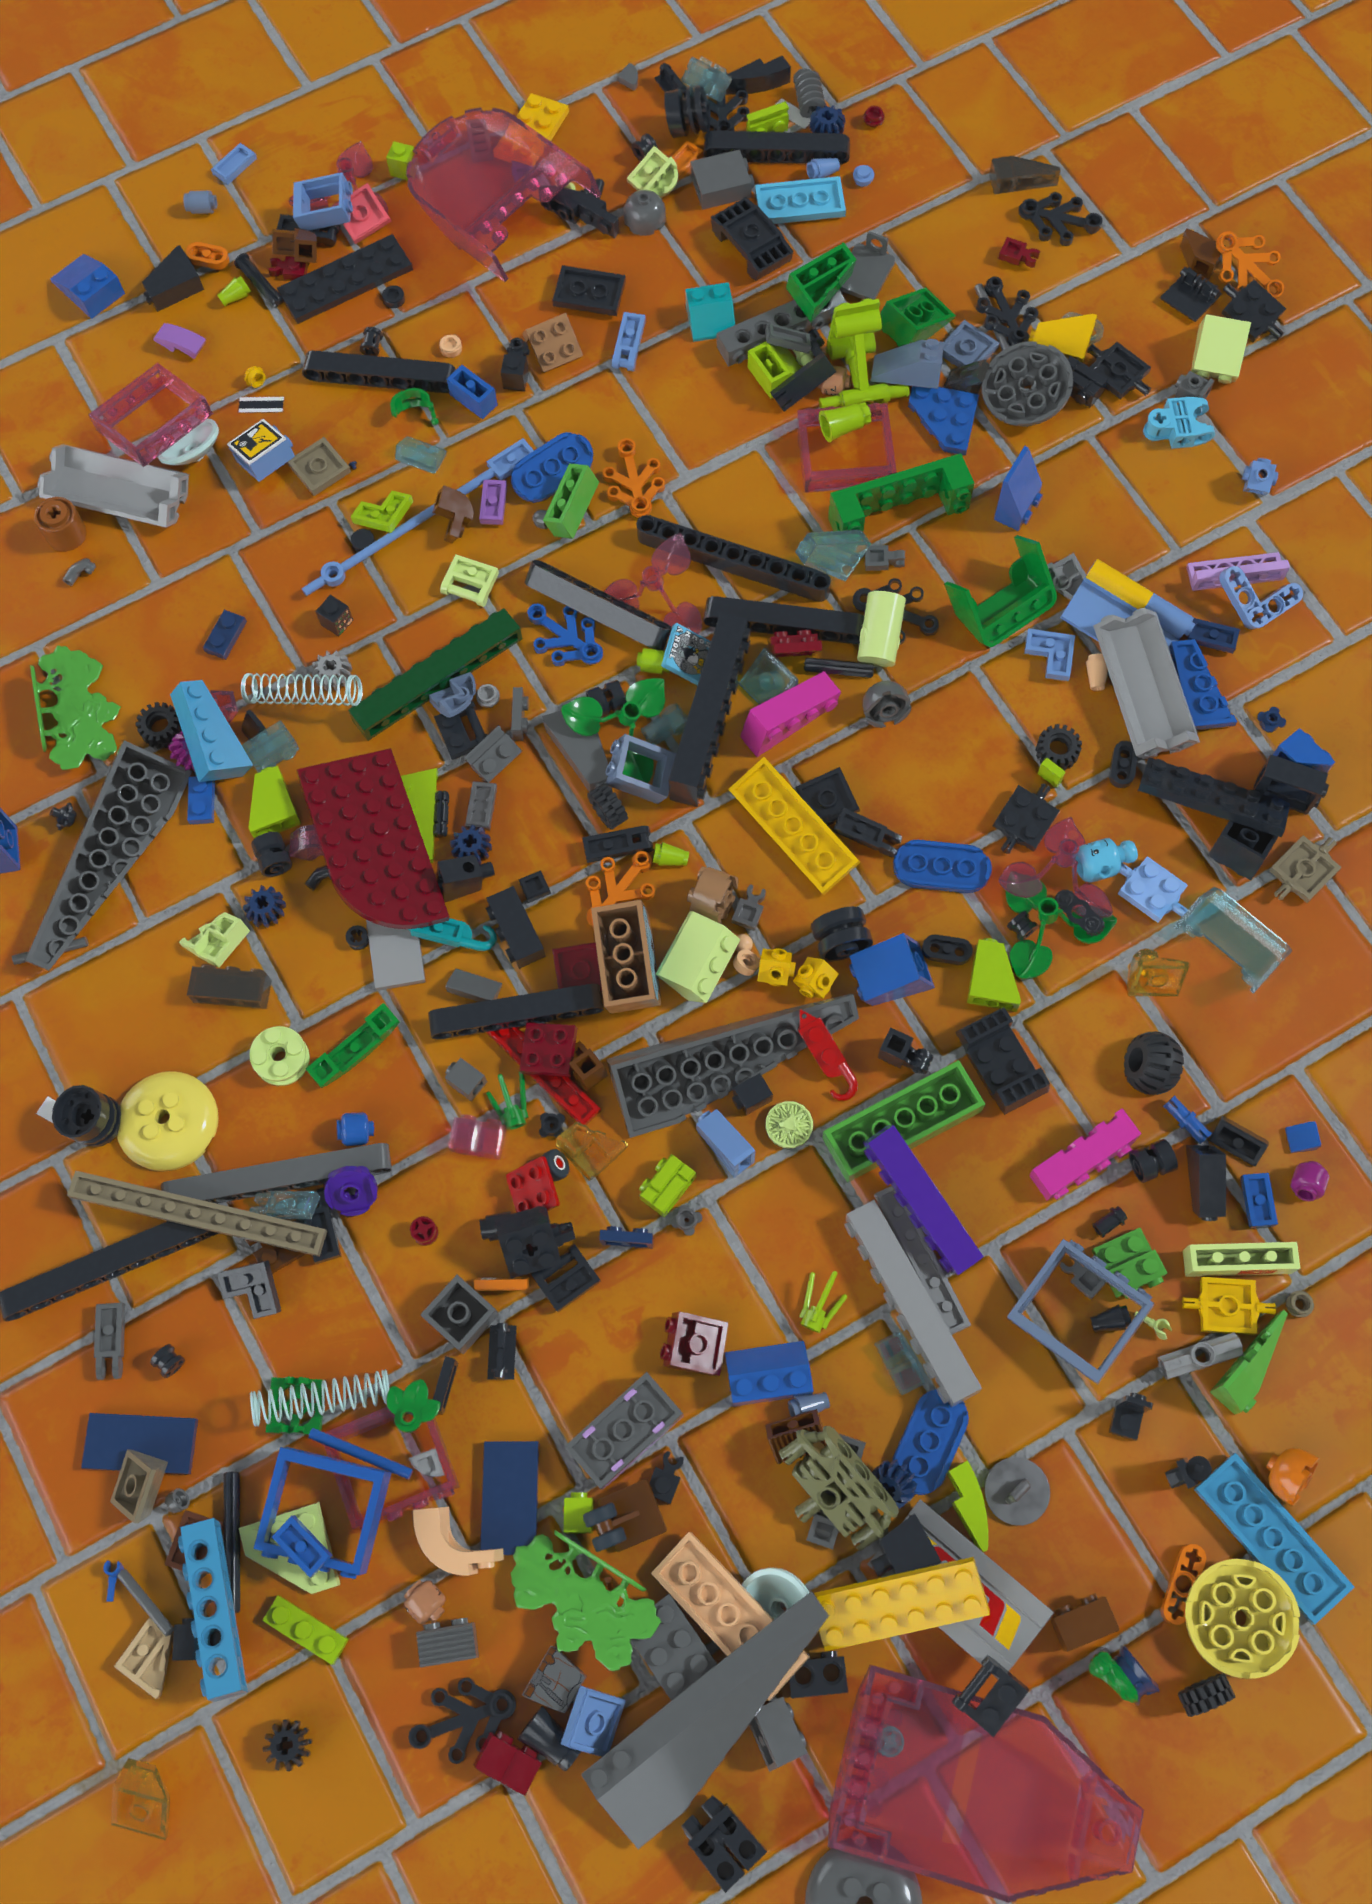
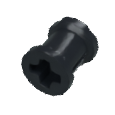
[359,327,383,356]

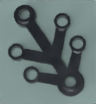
[708,69,750,131]
[1018,192,1103,246]
[976,276,1038,346]
[853,578,939,645]
[409,1677,516,1764]

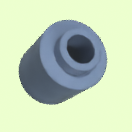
[184,190,217,214]

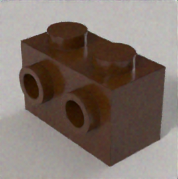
[1050,1593,1120,1652]

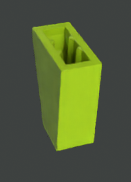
[249,765,301,838]
[967,938,1021,1012]

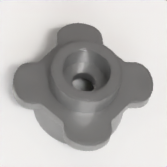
[671,1205,702,1236]

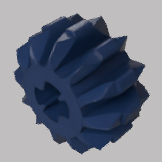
[809,104,845,134]
[450,824,492,865]
[243,885,286,928]
[872,1459,917,1509]

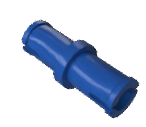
[1163,1095,1212,1144]

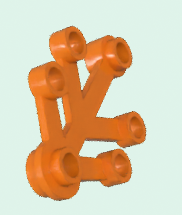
[1216,231,1284,299]
[603,438,665,518]
[586,851,655,928]

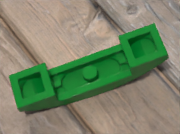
[306,1003,400,1088]

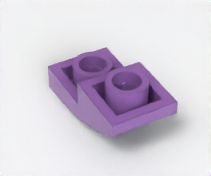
[153,323,206,359]

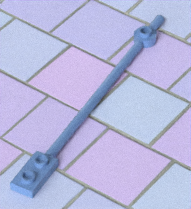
[301,438,534,596]

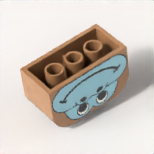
[591,900,661,1014]

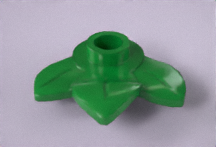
[387,1379,441,1433]

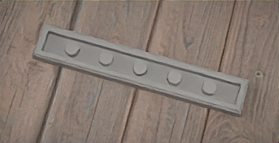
[874,1186,971,1335]

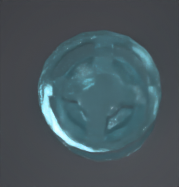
[871,1724,904,1757]

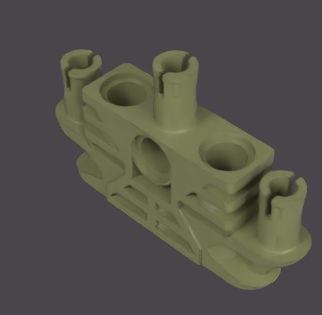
[779,1426,899,1551]

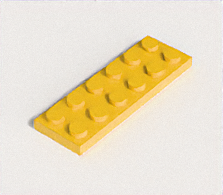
[728,757,860,895]
[814,1557,990,1651]

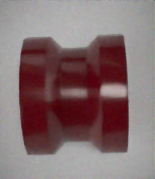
[410,1216,439,1246]

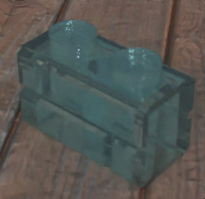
[681,56,732,102]
[242,720,299,773]

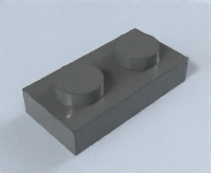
[511,687,529,741]

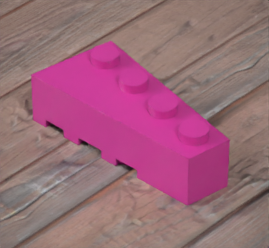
[740,671,841,757]
[1029,1108,1141,1201]

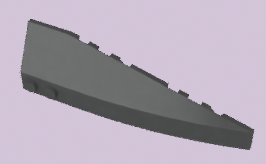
[606,994,859,1138]

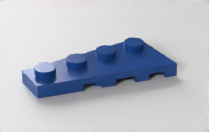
[1169,639,1237,730]

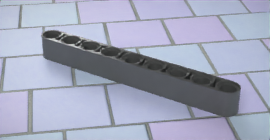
[161,1143,392,1204]

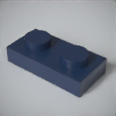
[203,610,247,660]
[1187,618,1240,654]
[599,1226,654,1249]

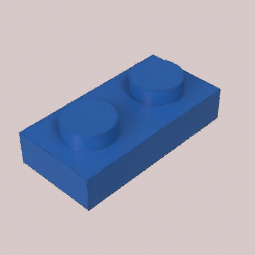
[187,776,215,824]
[1240,1173,1278,1228]
[272,1515,333,1578]

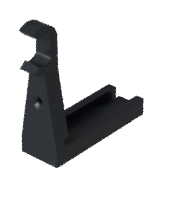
[770,328,836,412]

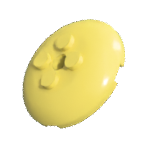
[117,1071,218,1171]
[1185,1559,1300,1679]

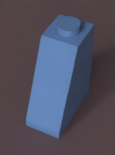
[696,1109,755,1178]

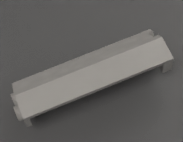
[37,444,189,527]
[1094,608,1200,759]

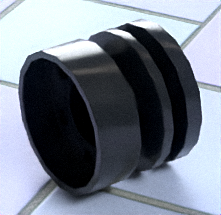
[664,85,711,138]
[52,1085,121,1147]

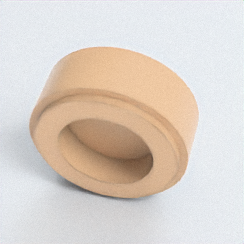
[439,335,462,358]

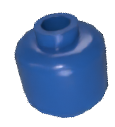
[337,1112,374,1146]

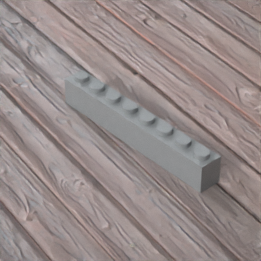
[844,1200,982,1408]

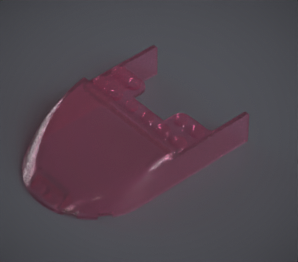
[406,108,601,282]

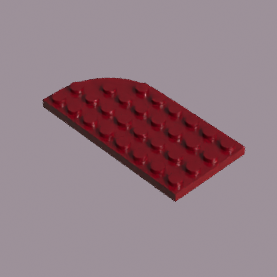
[297,748,450,929]

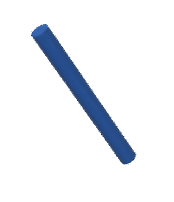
[308,1428,413,1480]

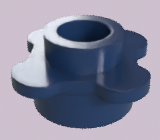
[1257,707,1286,733]

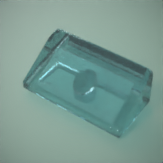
[395,436,447,474]

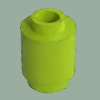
[637,648,670,674]

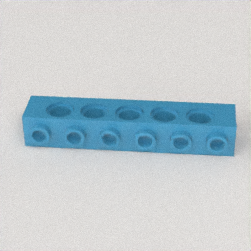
[178,1518,248,1702]

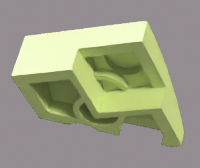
[179,912,250,968]

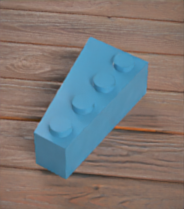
[170,680,253,782]

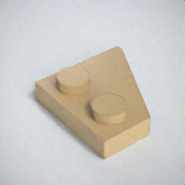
[114,1617,174,1699]

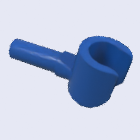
[103,1560,124,1602]

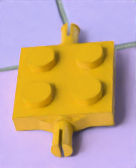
[1182,1277,1276,1335]

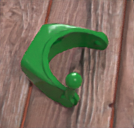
[390,388,439,425]

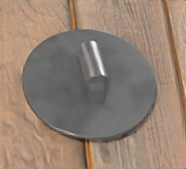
[985,1457,1050,1526]

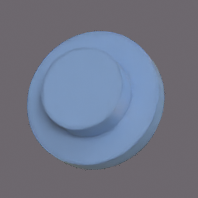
[853,165,874,187]

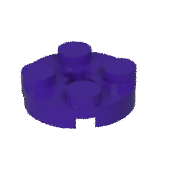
[324,1166,378,1216]

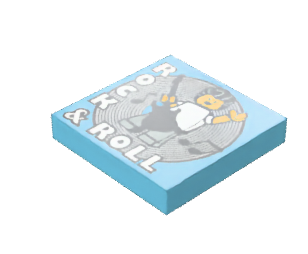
[661,623,711,686]

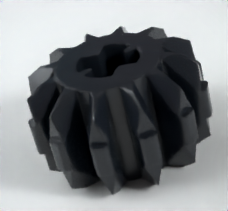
[262,1719,313,1772]

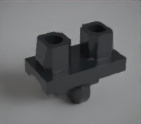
[1165,1456,1212,1489]

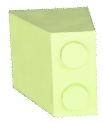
[1191,314,1251,384]

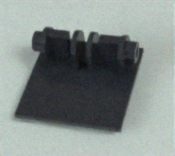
[1160,267,1222,322]

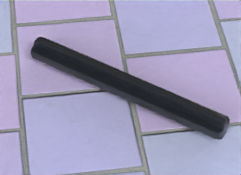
[223,1471,240,1613]

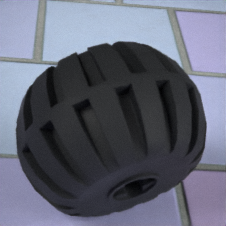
[1124,1032,1184,1095]

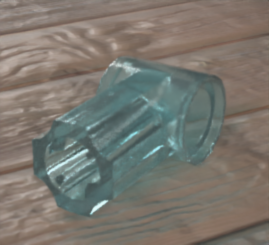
[641,703,688,745]

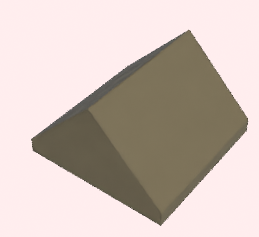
[110,1449,168,1523]

